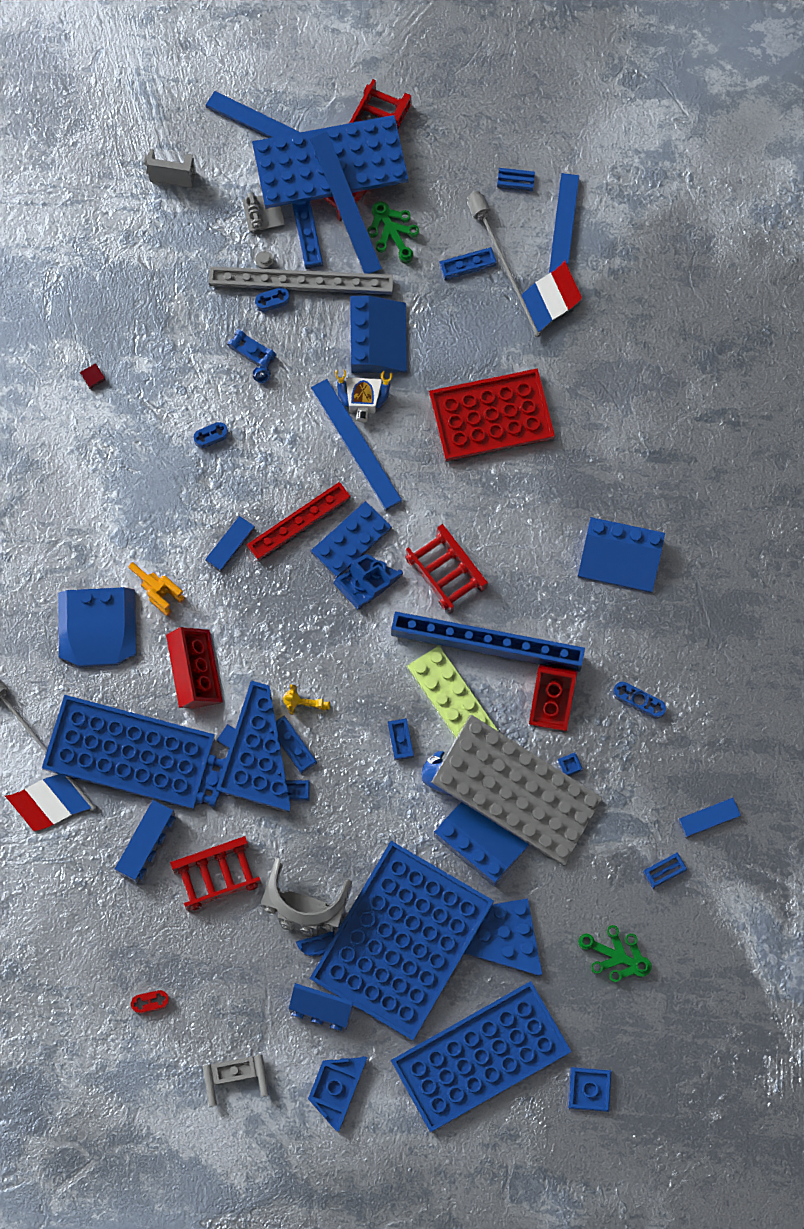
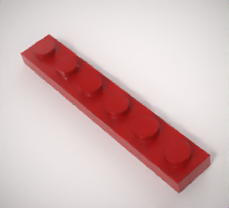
[247,481,351,561]

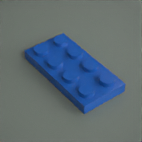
[311,501,392,578]

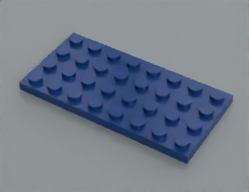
[252,115,408,209]
[42,695,215,810]
[391,981,572,1133]

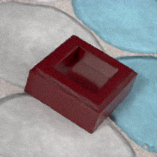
[80,363,106,389]

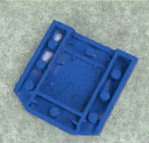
[58,587,137,667]

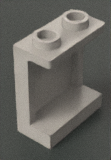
[144,149,196,188]

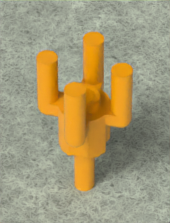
[128,562,185,616]

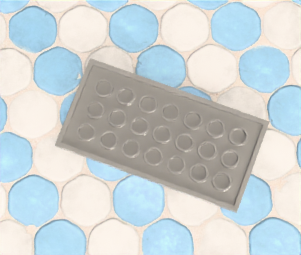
[431,715,602,865]

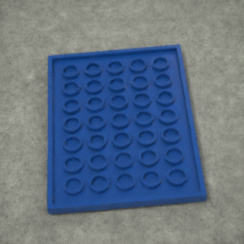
[309,841,494,1041]

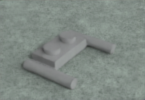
[203,1055,269,1107]

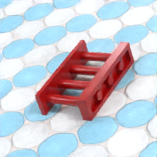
[349,79,412,129]
[405,524,488,614]
[170,836,262,911]

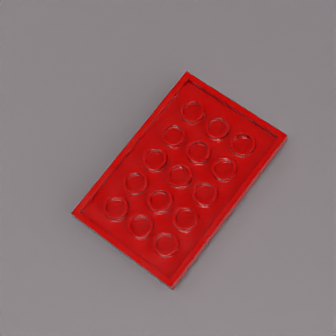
[429,368,555,462]

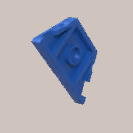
[308,1056,367,1132]

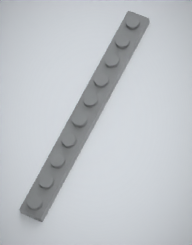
[209,266,393,295]

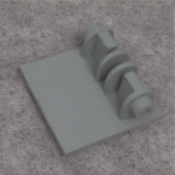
[242,192,285,232]

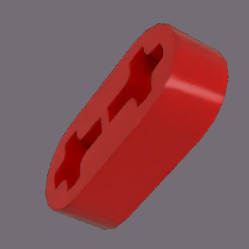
[131,990,169,1014]

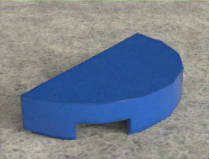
[296,931,334,957]

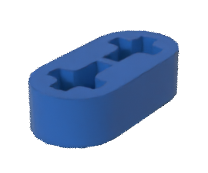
[255,287,289,312]
[193,422,228,448]

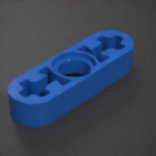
[613,682,666,719]

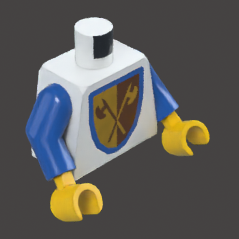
[335,369,393,422]

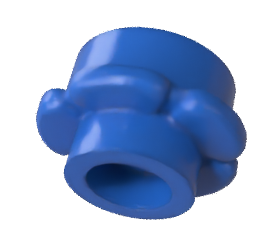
[253,365,271,383]

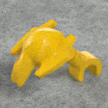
[283,684,330,715]

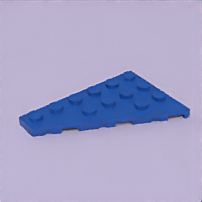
[216,680,291,812]
[464,898,542,976]

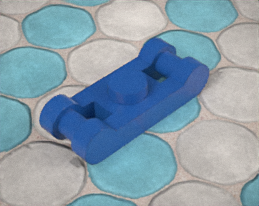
[227,329,277,368]
[196,754,226,807]

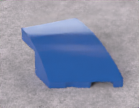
[333,554,403,610]

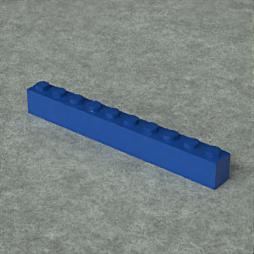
[391,611,585,672]

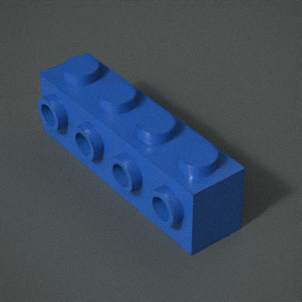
[114,800,176,883]

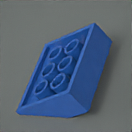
[350,296,407,373]
[578,517,665,593]
[434,802,530,887]

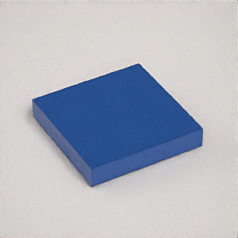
[568,1067,612,1112]

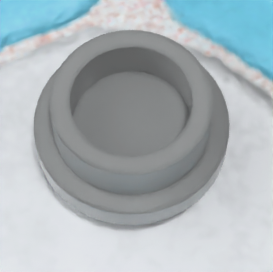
[255,251,273,269]

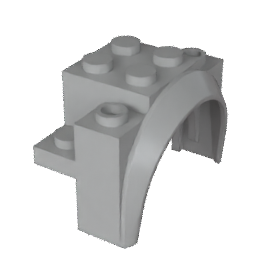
[261,858,352,937]

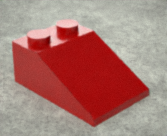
[529,664,578,731]

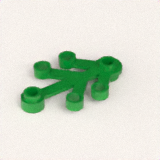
[367,201,419,264]
[578,925,652,983]

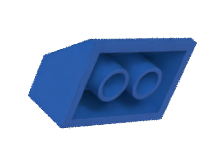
[288,983,354,1032]

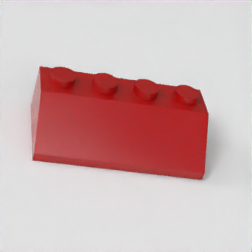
[166,627,223,709]

